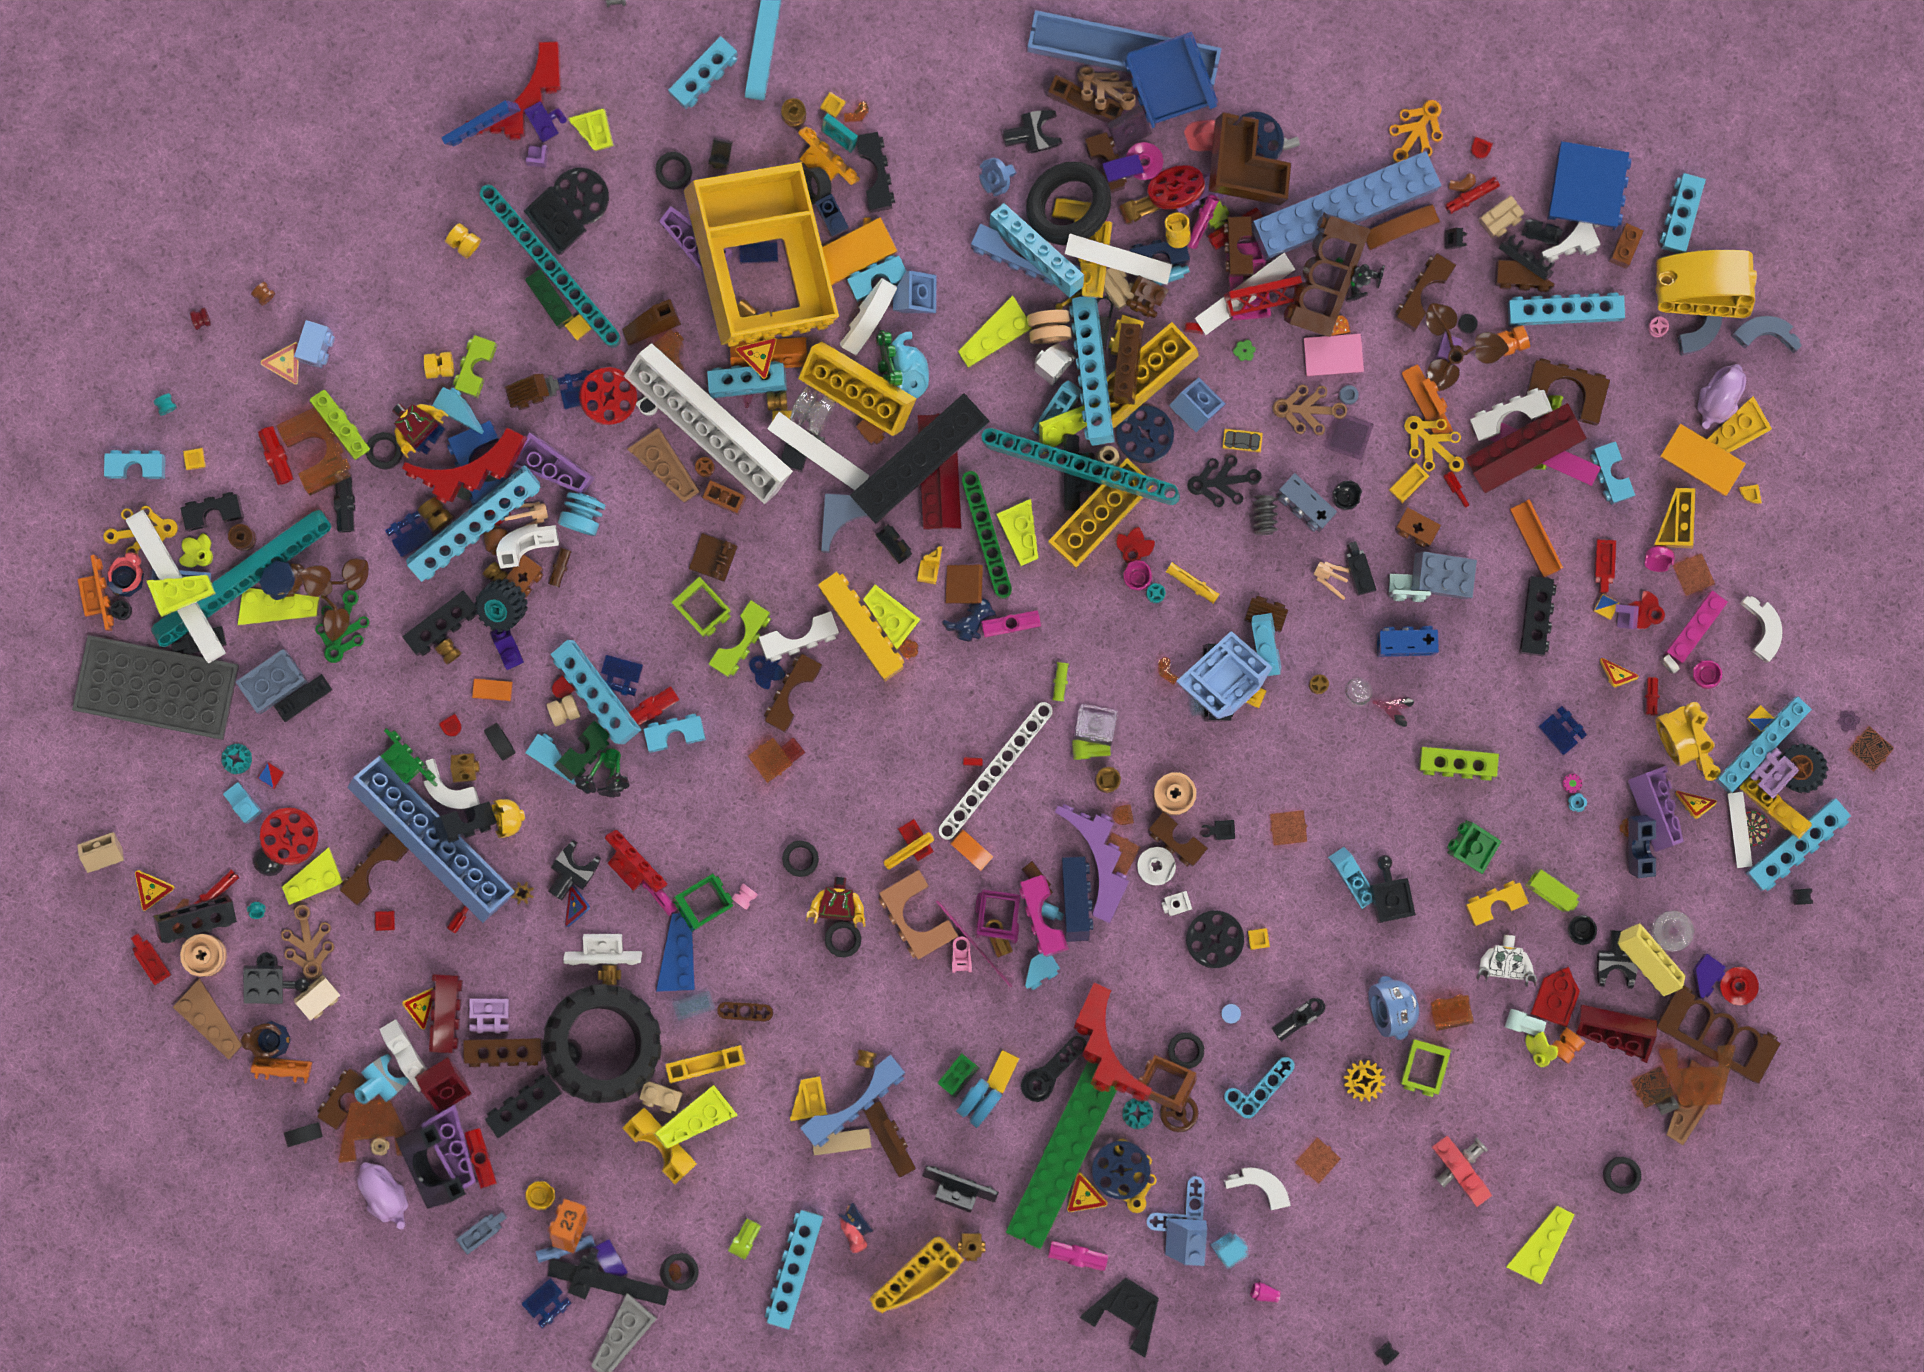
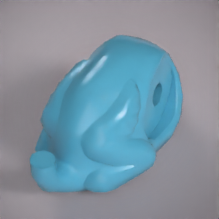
[891,332,929,398]

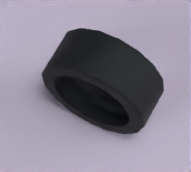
[655,152,692,190]
[803,167,832,205]
[366,432,403,470]
[484,723,516,761]
[782,840,819,877]
[825,921,862,958]
[1168,1032,1205,1069]
[284,1122,323,1147]
[1603,1157,1642,1194]
[660,1253,699,1291]

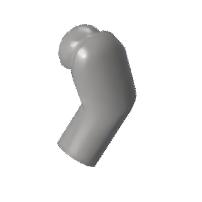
[1272,137,1300,150]

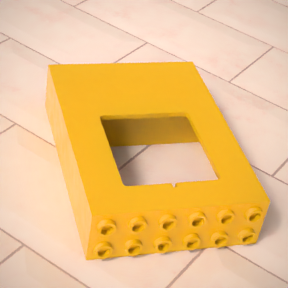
[684,162,839,347]

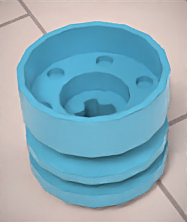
[558,492,606,536]

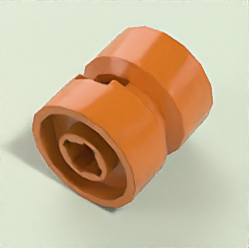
[1497,325,1530,357]
[1552,1027,1586,1064]

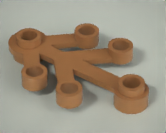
[1077,66,1136,110]
[1273,385,1347,436]
[281,905,335,979]

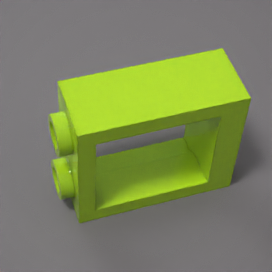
[671,576,732,638]
[1525,869,1579,912]
[1400,1039,1451,1097]

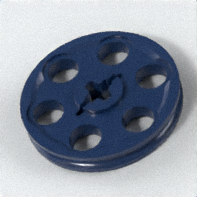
[1233,112,1284,160]
[1117,406,1174,463]
[1092,1141,1150,1200]

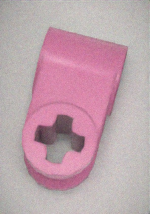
[952,936,972,973]

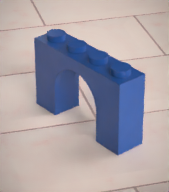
[447,421,522,506]

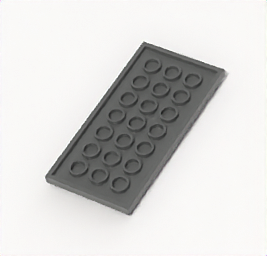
[72,635,239,740]

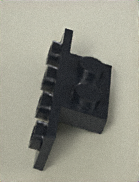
[1063,434,1094,512]
[922,1166,999,1213]

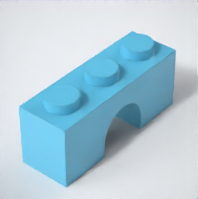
[847,255,906,303]
[1590,441,1635,505]
[104,450,165,479]
[1251,613,1282,676]
[644,714,706,753]

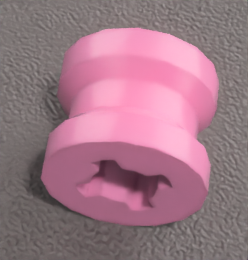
[1648,316,1669,338]

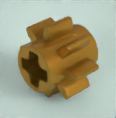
[511,882,534,904]
[598,965,621,985]

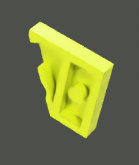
[569,109,614,151]

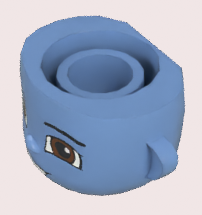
[1368,976,1419,1040]

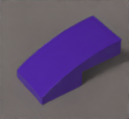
[1102,154,1144,183]
[593,1239,628,1276]

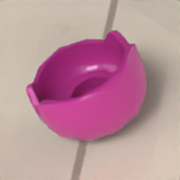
[1644,545,1675,572]
[1123,560,1152,591]
[1693,660,1722,689]

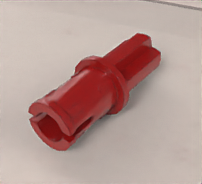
[1644,677,1660,716]

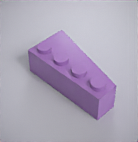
[514,433,595,494]

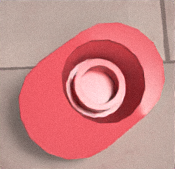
[1184,120,1215,151]

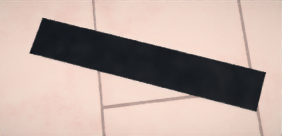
[548,1259,669,1306]

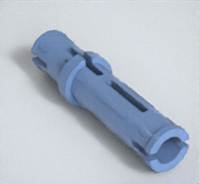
[536,1234,595,1263]

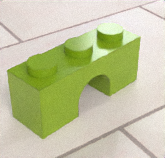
[453,335,498,398]

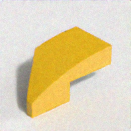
[917,546,942,585]

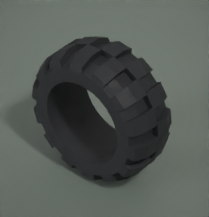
[542,984,662,1104]

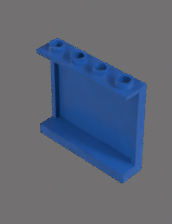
[1125,32,1218,128]
[1547,141,1632,230]

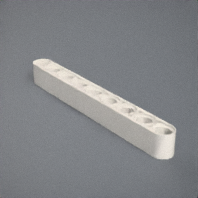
[126,510,226,663]
[939,702,1052,840]

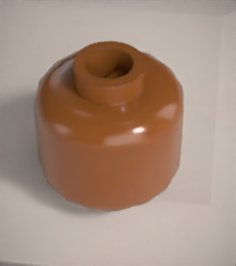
[483,525,508,555]

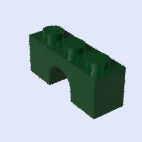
[524,269,574,329]
[554,720,610,781]

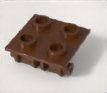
[689,533,738,582]

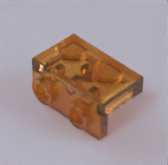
[1431,995,1474,1031]

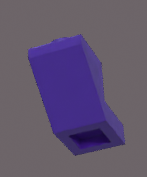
[490,629,524,670]

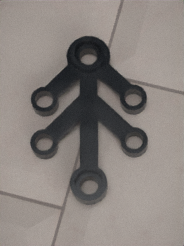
[1187,455,1262,508]

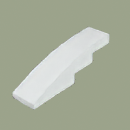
[840,278,897,355]

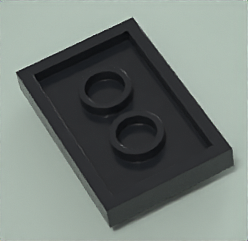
[524,186,587,255]

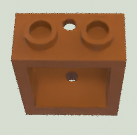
[1138,1055,1197,1113]

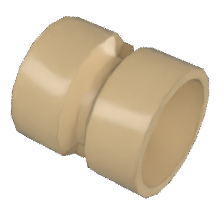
[547,694,581,727]

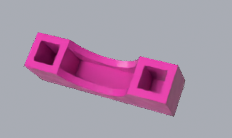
[1664,591,1728,665]
[1019,875,1069,957]

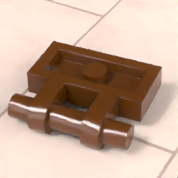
[1126,275,1169,318]

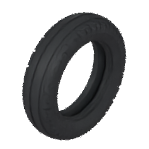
[1026,162,1111,245]

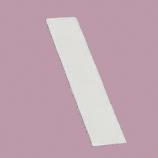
[1728,792,1752,868]

